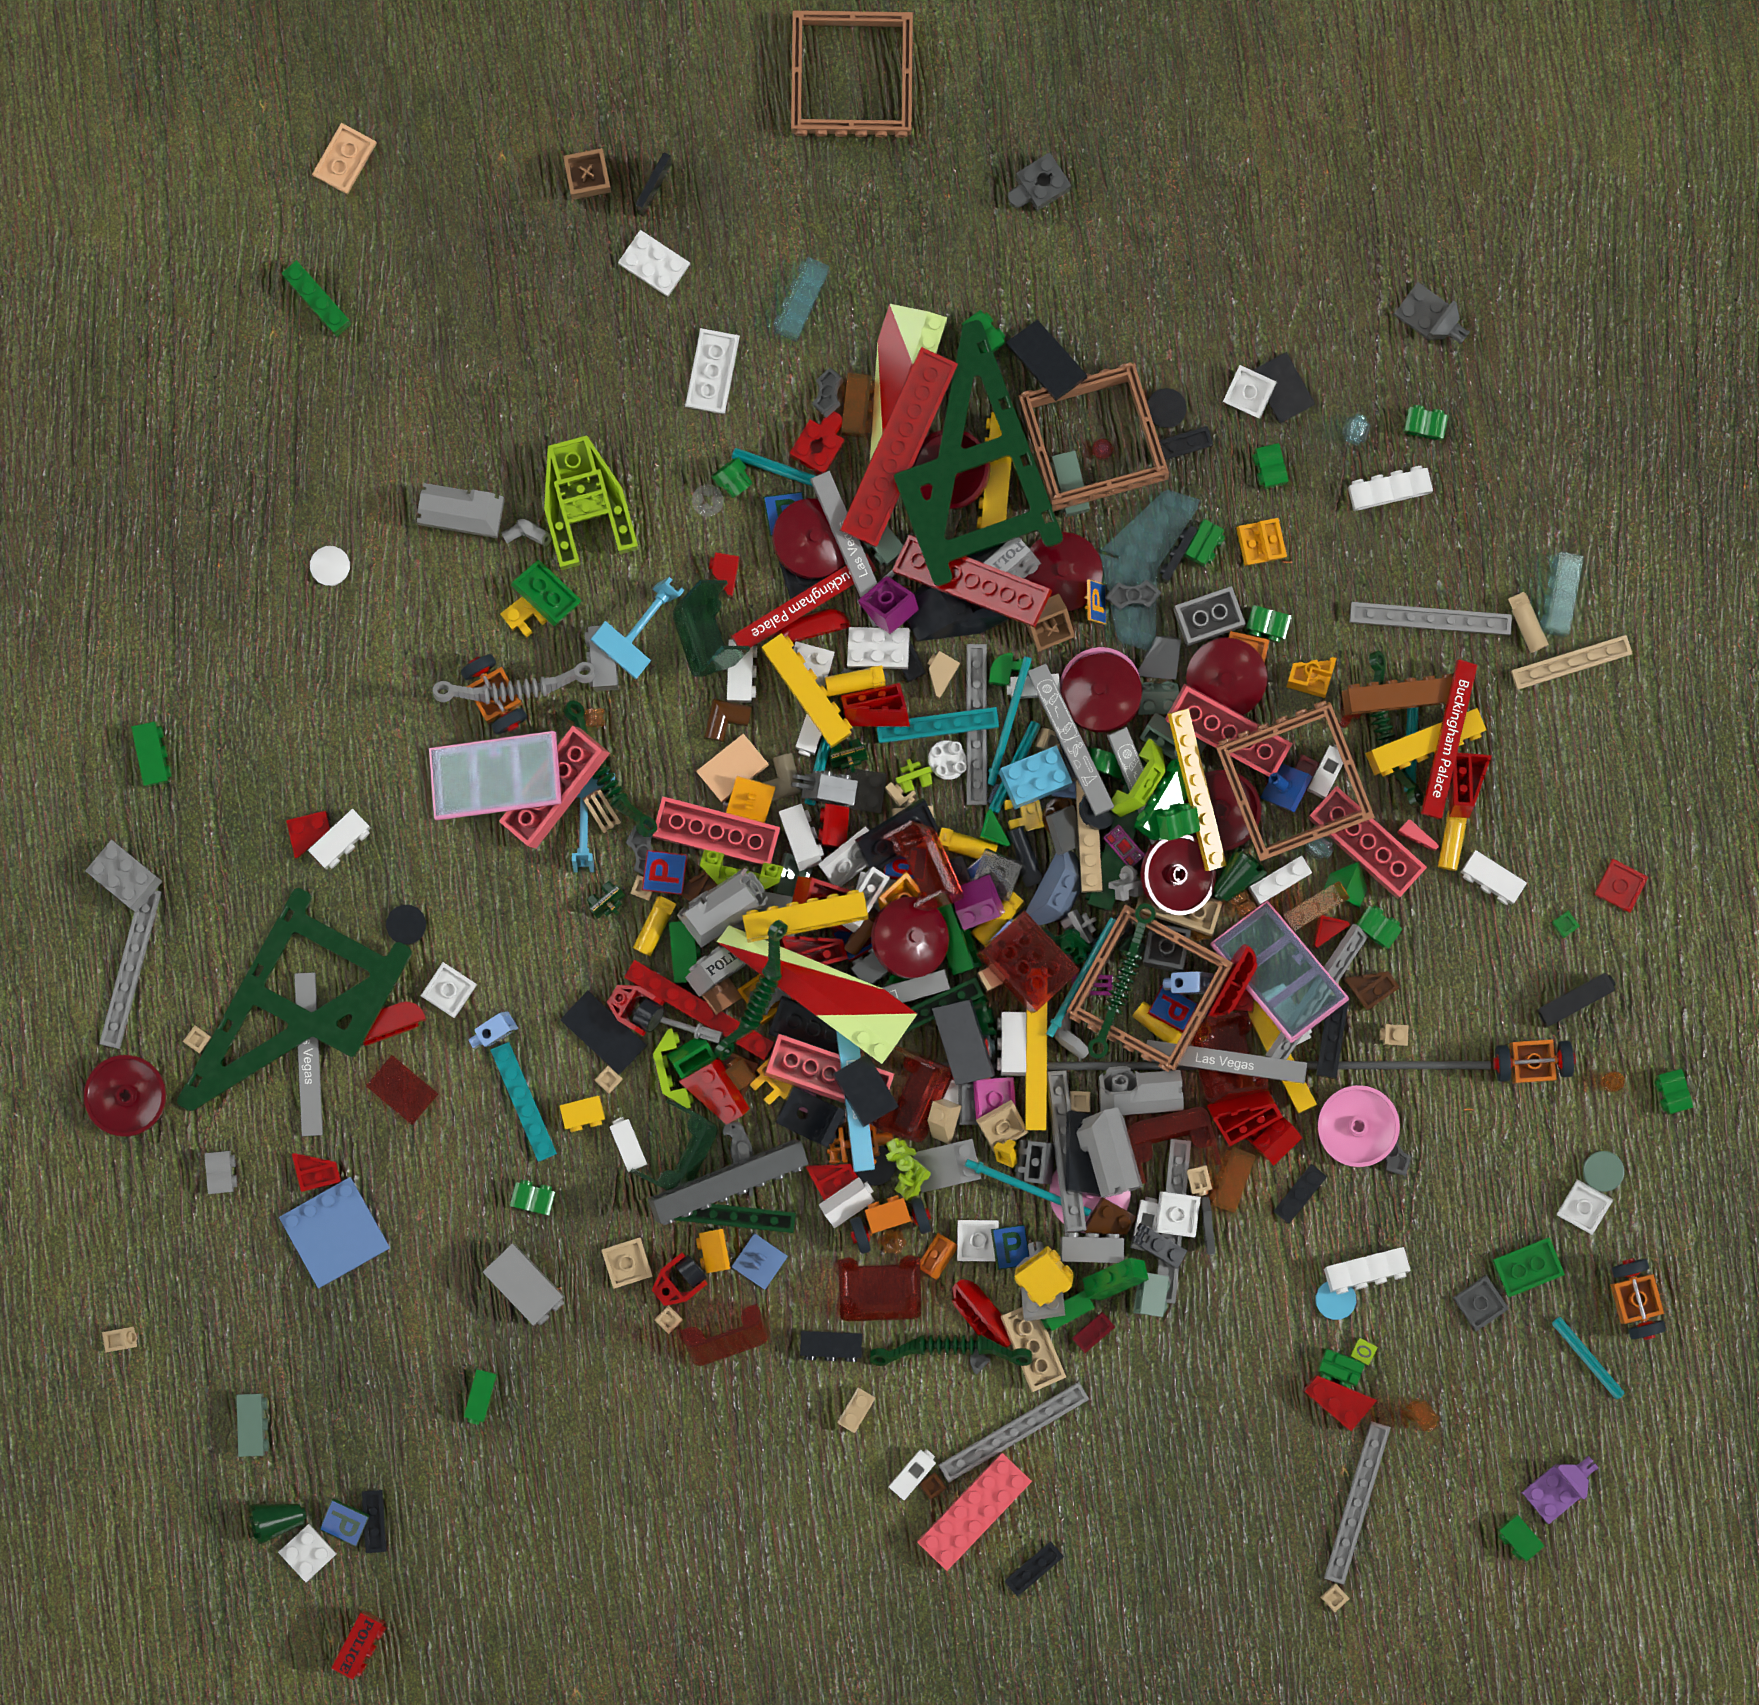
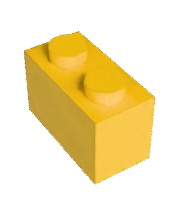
[560,1096,606,1132]

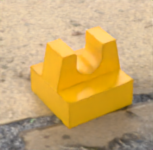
[993,1139,1017,1168]

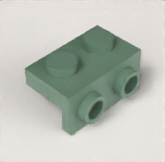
[1138,681,1179,715]
[773,853,813,897]

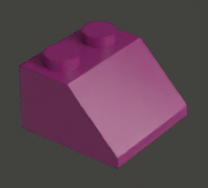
[858,576,919,634]
[952,874,1005,930]

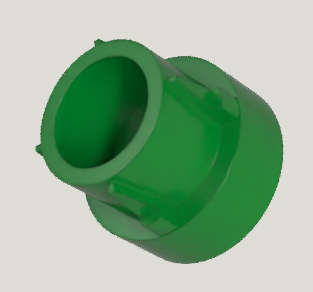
[711,457,753,498]

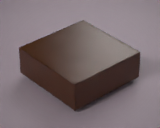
[919,1471,947,1500]

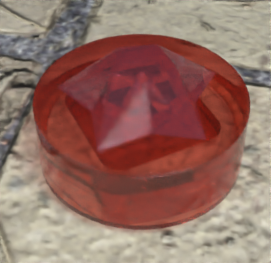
[1092,439,1113,460]

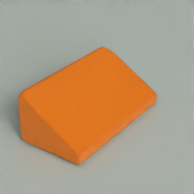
[916,1233,957,1280]

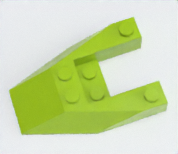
[544,436,639,570]

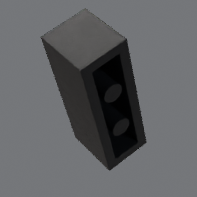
[800,1331,862,1362]

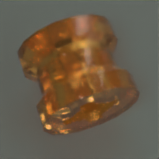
[585,708,606,727]
[1602,1071,1625,1092]

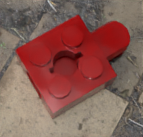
[789,411,845,475]

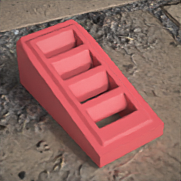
[1397,820,1439,851]

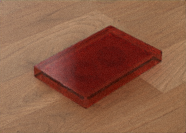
[366,1055,439,1125]

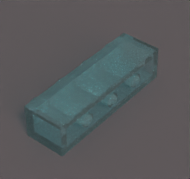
[773,257,830,342]
[1541,552,1584,637]

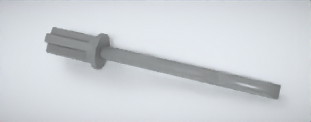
[632,1008,723,1044]

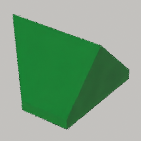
[979,809,1010,848]
[1322,861,1367,908]

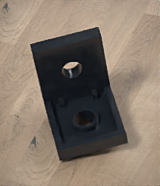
[775,1086,846,1147]

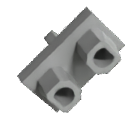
[1109,865,1143,901]
[1061,909,1097,944]

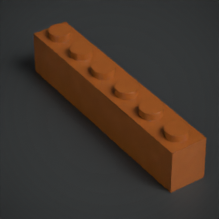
[1341,674,1453,715]

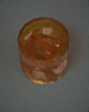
[1229,890,1256,918]

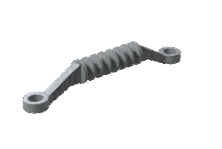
[433,662,595,704]

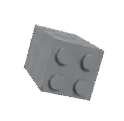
[483,1244,565,1326]

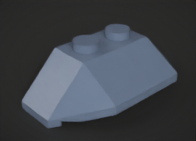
[1023,850,1081,925]

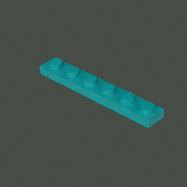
[877,707,999,744]
[490,1042,557,1162]

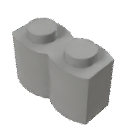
[205,1151,237,1194]

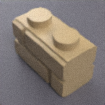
[837,1387,875,1433]

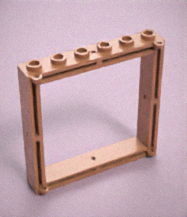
[791,11,913,138]
[1019,363,1169,511]
[1216,701,1375,861]
[1066,905,1233,1072]

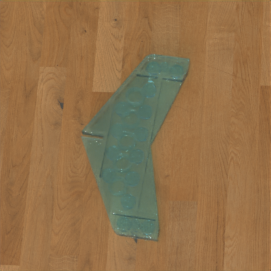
[1100,490,1200,651]

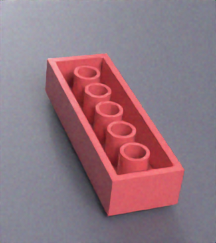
[1165,684,1293,777]
[499,726,610,848]
[1307,786,1427,899]
[652,796,780,866]
[764,1034,894,1103]
[917,1452,1032,1571]

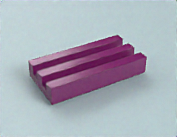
[1071,975,1112,996]

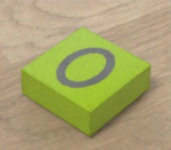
[1350,1338,1378,1365]

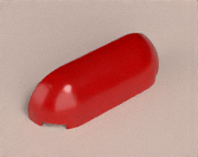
[772,609,851,643]
[1207,944,1257,1018]
[363,1002,426,1046]
[952,1279,1011,1348]

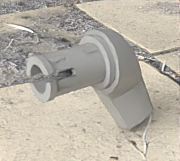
[501,519,552,546]
[1054,1012,1089,1059]

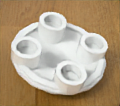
[310,546,350,586]
[928,740,967,780]

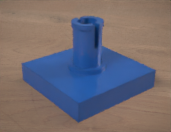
[1260,764,1312,812]

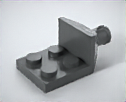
[1394,282,1470,345]

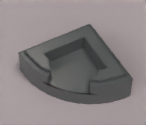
[970,1349,990,1375]

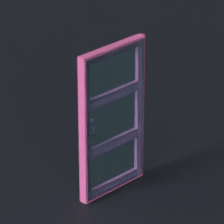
[429,731,561,821]
[1210,900,1349,1043]

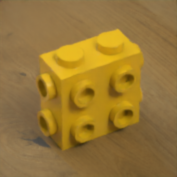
[1014,1246,1073,1307]

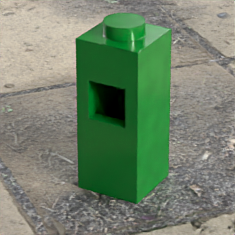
[1040,1290,1095,1331]
[464,1369,498,1425]

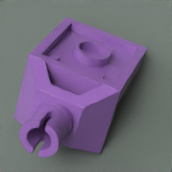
[1521,1456,1598,1524]

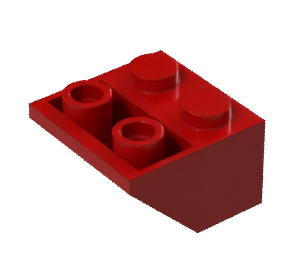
[818,804,849,849]
[1245,1117,1303,1166]

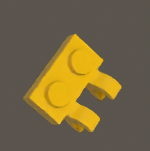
[500,597,548,638]
[1003,800,1044,831]
[750,1058,796,1105]

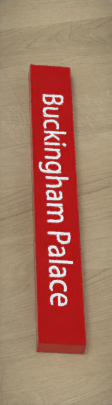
[731,553,877,653]
[1421,659,1478,819]

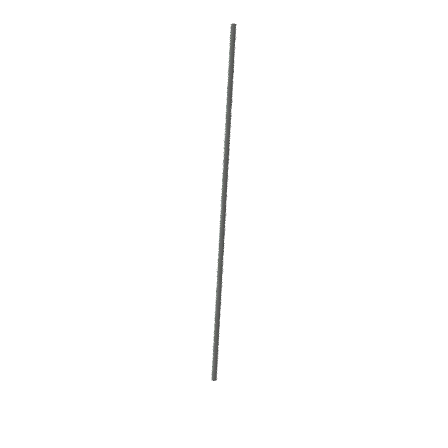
[903,1061,1491,1071]

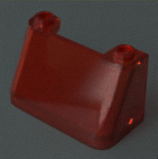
[1191,1011,1269,1103]
[838,1255,922,1321]
[680,1303,768,1366]

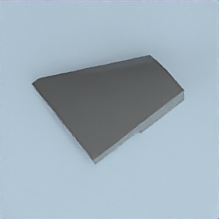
[1137,636,1181,679]

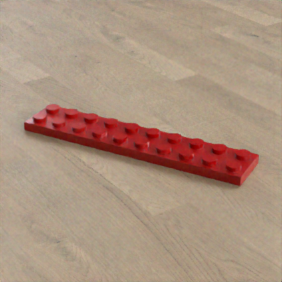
[839,347,958,547]

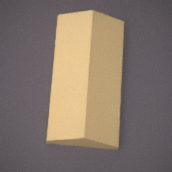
[1135,890,1222,936]
[1000,1307,1066,1392]

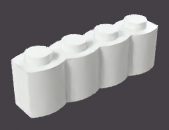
[1348,466,1433,511]
[1324,1247,1411,1295]

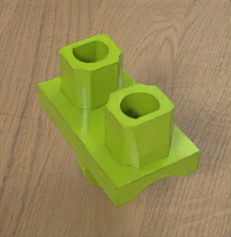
[896,758,932,794]
[886,1138,917,1172]
[895,1160,931,1202]

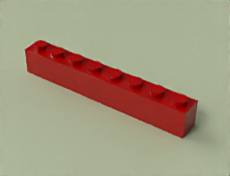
[624,960,775,1061]

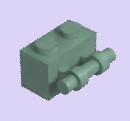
[1133,1273,1170,1317]

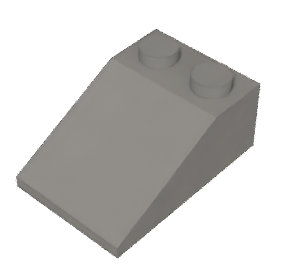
[913,1139,982,1193]

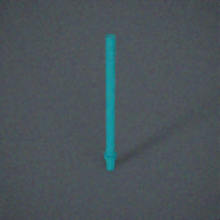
[987,656,1032,786]
[1046,917,1116,1038]
[964,1159,1091,1217]

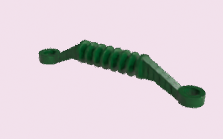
[1369,650,1424,808]
[563,700,657,837]
[1088,903,1156,1059]
[714,920,788,1061]
[869,1335,1033,1366]

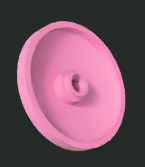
[1318,1085,1400,1167]

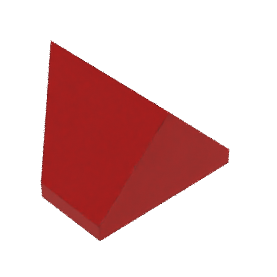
[1313,915,1350,949]

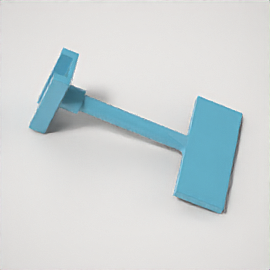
[590,577,684,679]
[572,773,615,872]

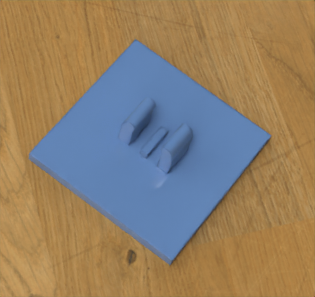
[732,1233,788,1290]

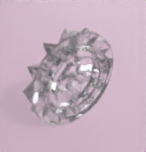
[692,484,724,516]

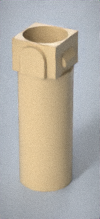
[1508,592,1549,653]

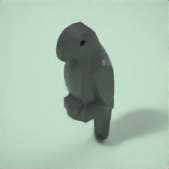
[723,1122,753,1196]

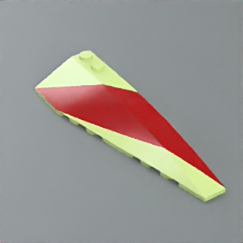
[870,304,947,460]
[717,926,917,1064]

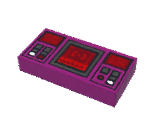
[1103,825,1145,866]

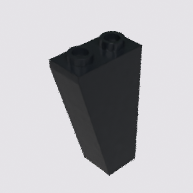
[1536,973,1616,1027]

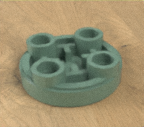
[1583,1151,1624,1192]

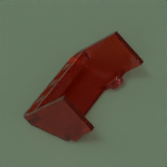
[884,821,964,911]
[870,1045,953,1142]
[1129,1107,1222,1184]

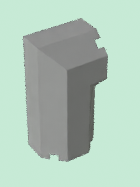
[417,483,505,539]
[677,868,768,947]
[1099,1066,1183,1115]
[1077,1107,1143,1198]

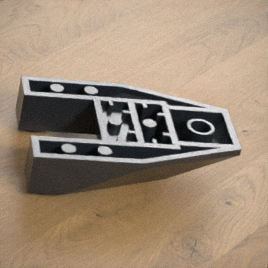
[907,542,1011,642]

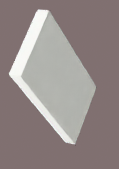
[685,328,740,415]

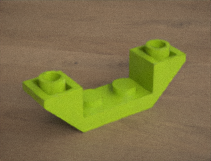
[1111,738,1165,817]
[700,849,784,890]
[653,1028,694,1109]

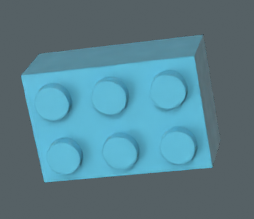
[999,745,1072,809]

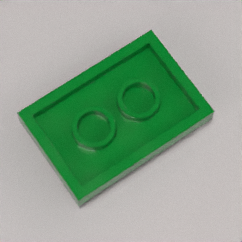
[511,559,582,627]
[1492,1237,1565,1298]

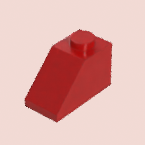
[709,552,739,598]

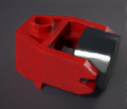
[607,985,665,1036]
[652,1252,708,1306]

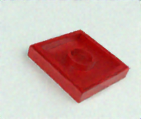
[1593,858,1648,913]

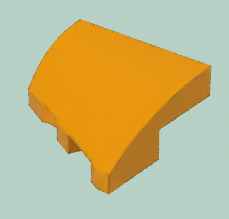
[1286,657,1337,698]

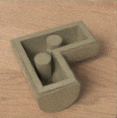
[762,753,802,801]

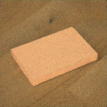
[312,123,377,195]
[696,734,769,803]

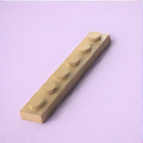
[1511,635,1632,690]
[1075,780,1102,893]

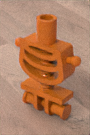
[827,1124,893,1164]

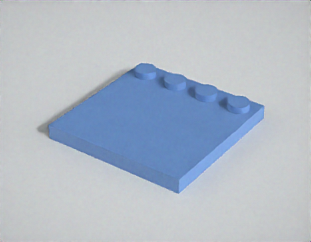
[279,1177,390,1289]

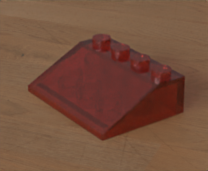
[976,911,1080,1014]

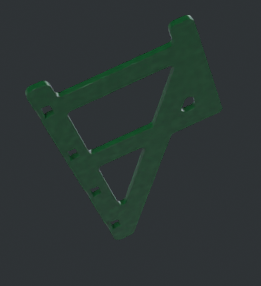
[894,320,1063,586]
[177,888,412,1111]

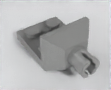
[1015,1242,1065,1321]

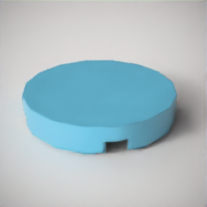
[1315,1282,1356,1320]

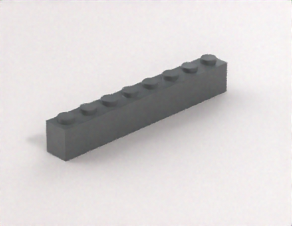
[647,1139,808,1225]

